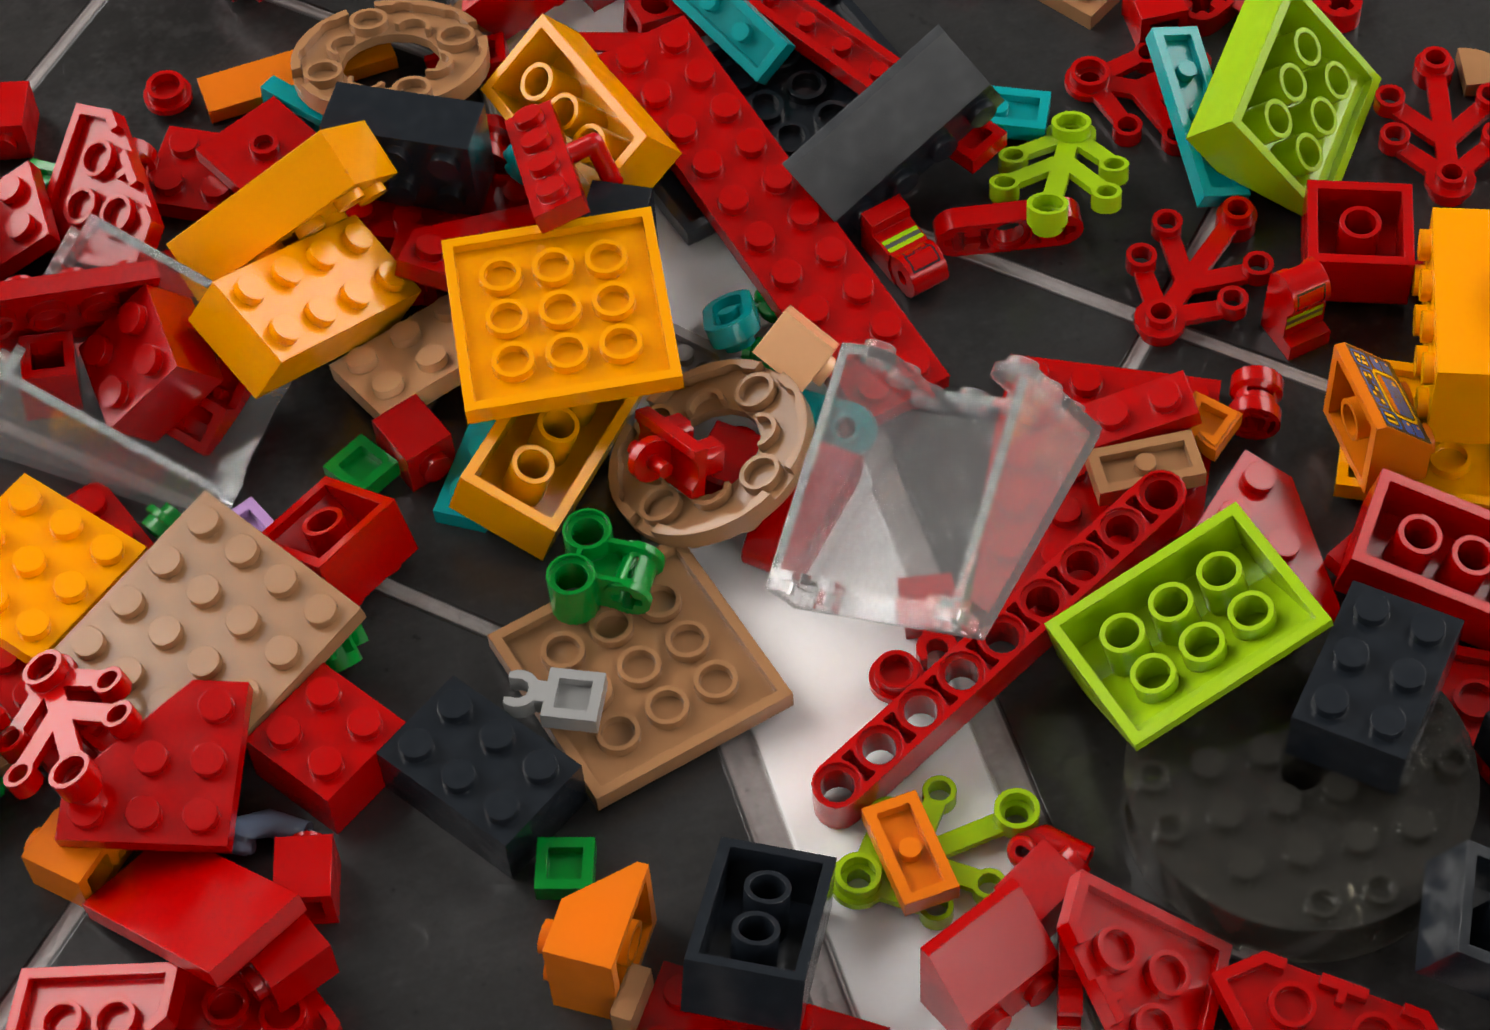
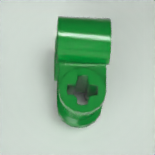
[546,508,666,625]

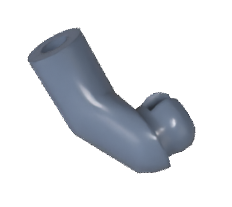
[232,809,313,856]

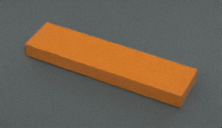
[196,43,399,124]

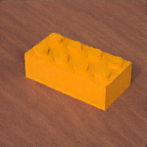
[481,13,682,199]
[166,120,398,297]
[1412,207,1490,445]
[188,214,422,399]
[449,396,643,561]

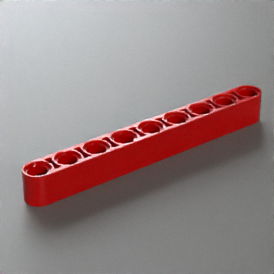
[811,470,1187,829]

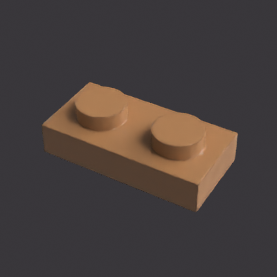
[1085,429,1207,506]

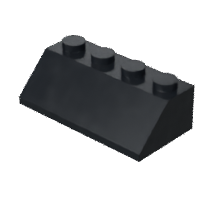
[782,24,1004,236]

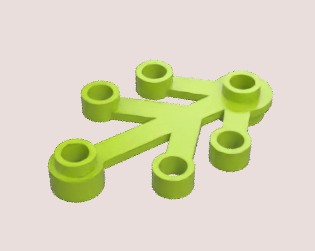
[989,111,1129,238]
[833,775,1040,931]

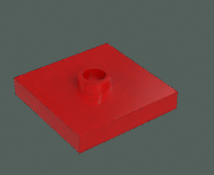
[195,96,316,193]

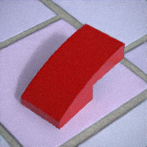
[166,349,251,456]

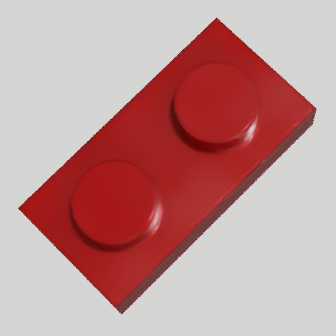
[1081,370,1202,448]

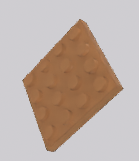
[54,490,366,748]
[487,545,794,811]

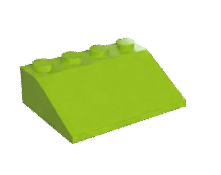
[1186,0,1382,216]
[1044,502,1334,751]

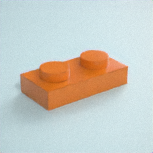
[861,790,960,916]

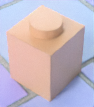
[752,305,840,392]

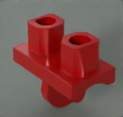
[627,406,725,500]

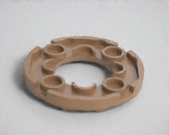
[291,0,490,116]
[608,359,815,548]

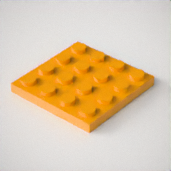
[441,206,684,424]

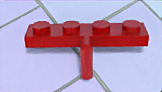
[504,99,624,234]

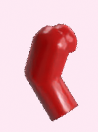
[1006,824,1095,866]

